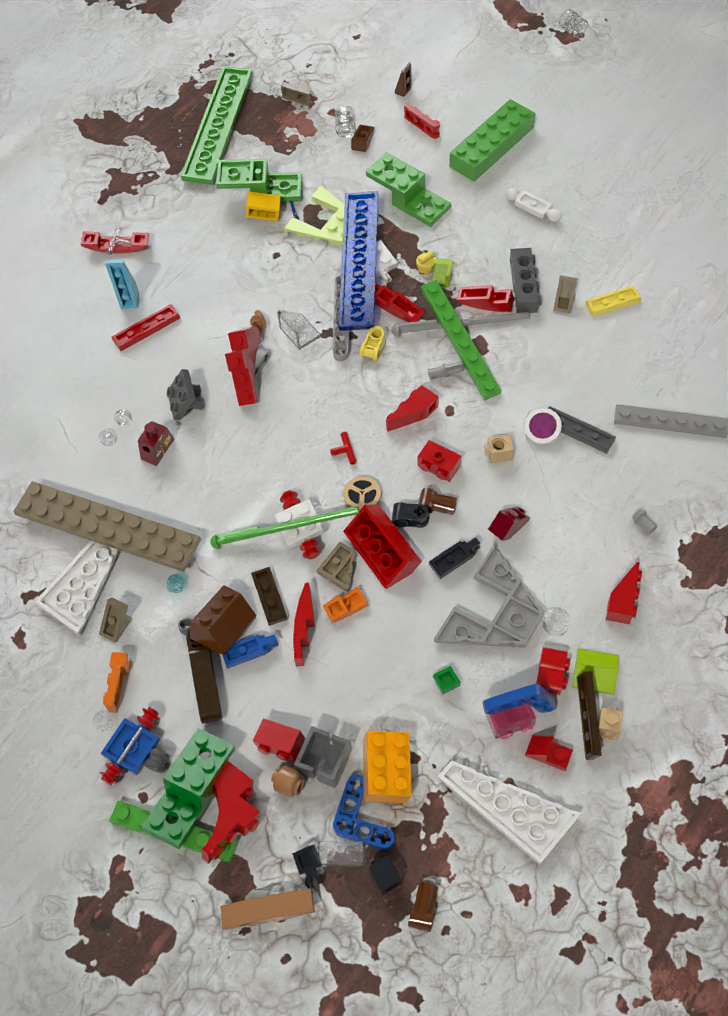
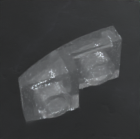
[318,840,366,866]

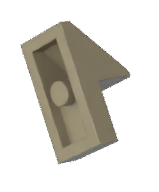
[281,79,311,106]
[553,275,578,313]
[99,597,132,642]

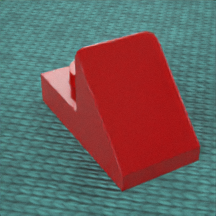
[525,735,573,772]

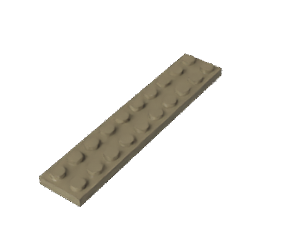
[13,481,201,572]

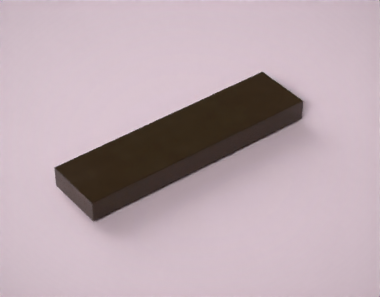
[577,671,602,760]

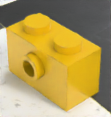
[245,191,280,222]

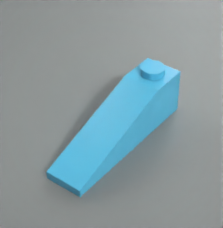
[105,260,139,309]

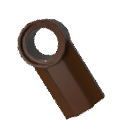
[418,488,457,515]
[408,882,438,932]

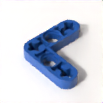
[482,684,557,714]
[333,774,395,850]

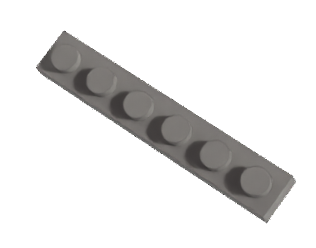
[614,404,728,438]

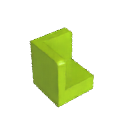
[432,258,453,287]

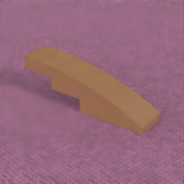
[220,888,315,930]

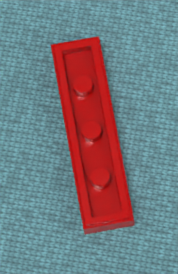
[111,304,180,351]

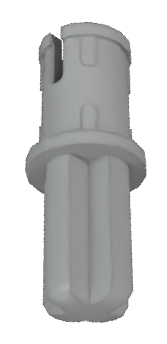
[427,362,464,381]

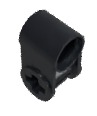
[392,502,429,528]

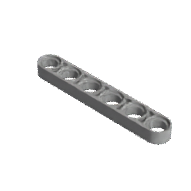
[333,275,351,361]

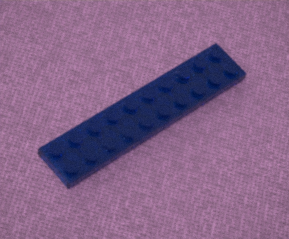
[338,191,379,331]

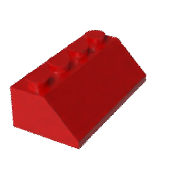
[343,505,422,589]

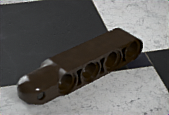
[186,631,223,724]

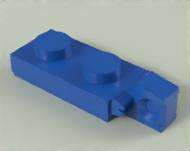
[223,634,279,669]

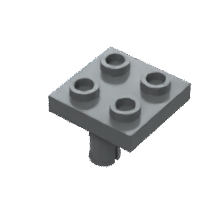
[166,369,205,420]

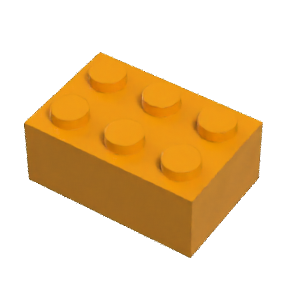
[363,731,412,803]

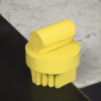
[416,251,435,275]

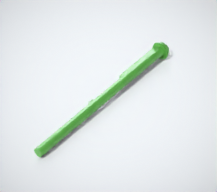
[210,506,359,549]

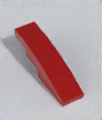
[358,278,425,323]
[293,582,315,667]

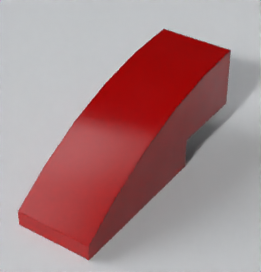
[456,285,515,312]

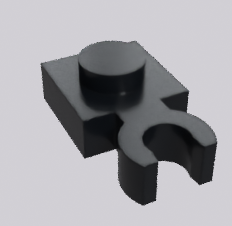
[292,845,324,889]

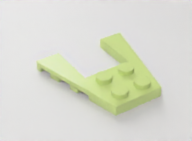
[284,186,367,247]

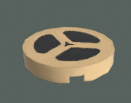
[343,476,381,511]

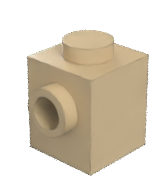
[598,707,623,740]

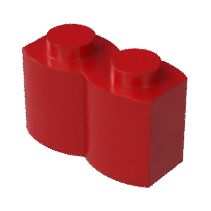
[536,647,571,695]

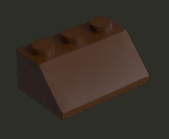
[190,585,256,655]

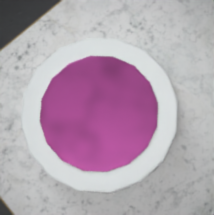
[524,408,562,445]

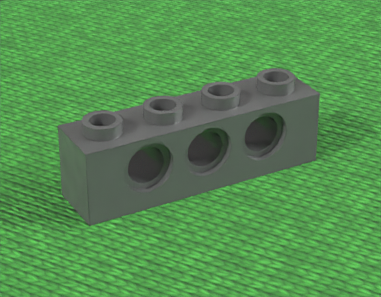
[509,248,541,313]

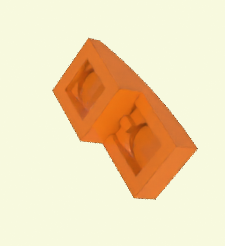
[323,587,369,623]

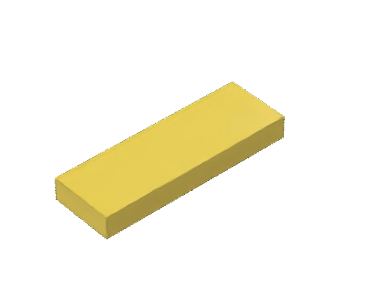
[585,285,641,317]

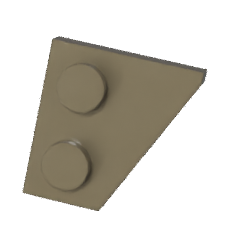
[317,542,356,593]

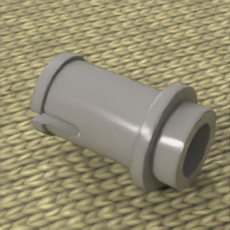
[632,510,658,535]

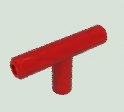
[330,432,357,465]

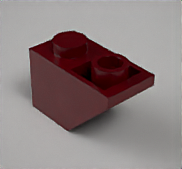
[488,507,530,541]

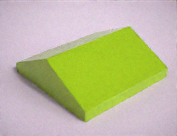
[572,649,619,695]

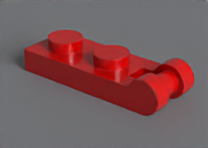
[404,103,440,139]

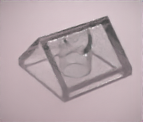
[277,310,321,350]

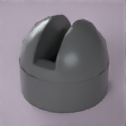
[178,618,192,636]

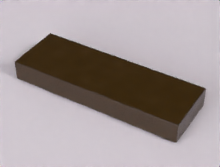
[251,567,288,626]

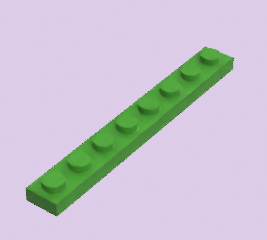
[420,280,501,401]

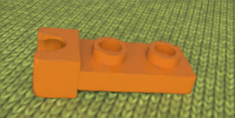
[103,652,131,713]

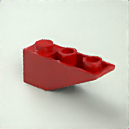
[386,385,438,432]
[605,562,642,625]

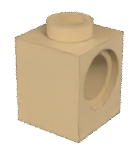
[484,434,514,463]

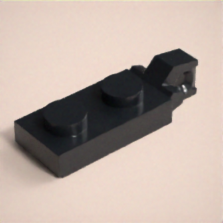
[429,537,481,579]

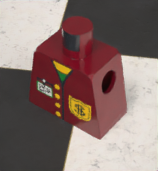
[138,421,174,466]

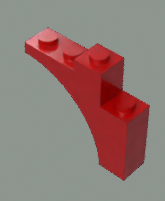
[225,325,261,406]
[202,755,260,864]

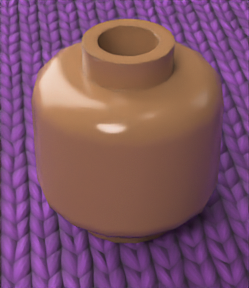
[271,765,305,798]

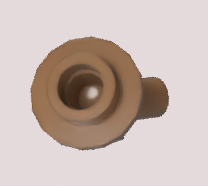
[250,310,266,331]

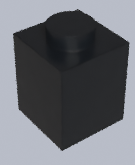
[369,856,402,895]

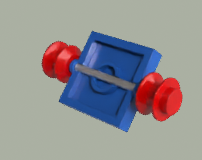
[99,707,160,786]

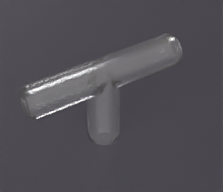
[106,227,131,255]

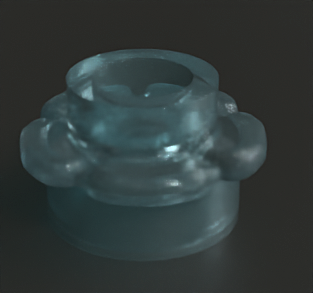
[167,574,186,593]

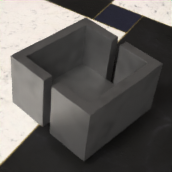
[294,726,352,788]

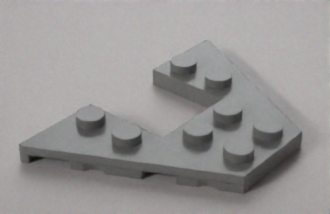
[434,545,545,648]

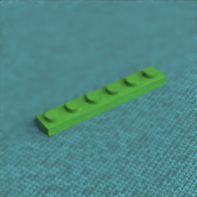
[109,801,239,863]

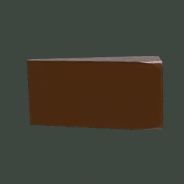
[395,62,412,97]
[351,124,375,152]

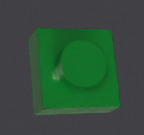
[432,666,461,695]

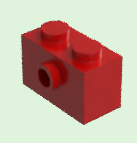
[417,440,462,482]
[253,718,306,761]

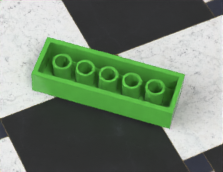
[449,99,535,182]

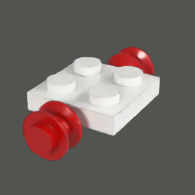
[275,490,325,559]

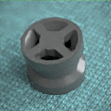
[144,749,170,773]

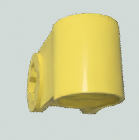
[359,326,385,362]

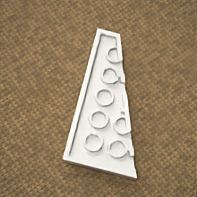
[35,541,119,636]
[438,760,582,865]

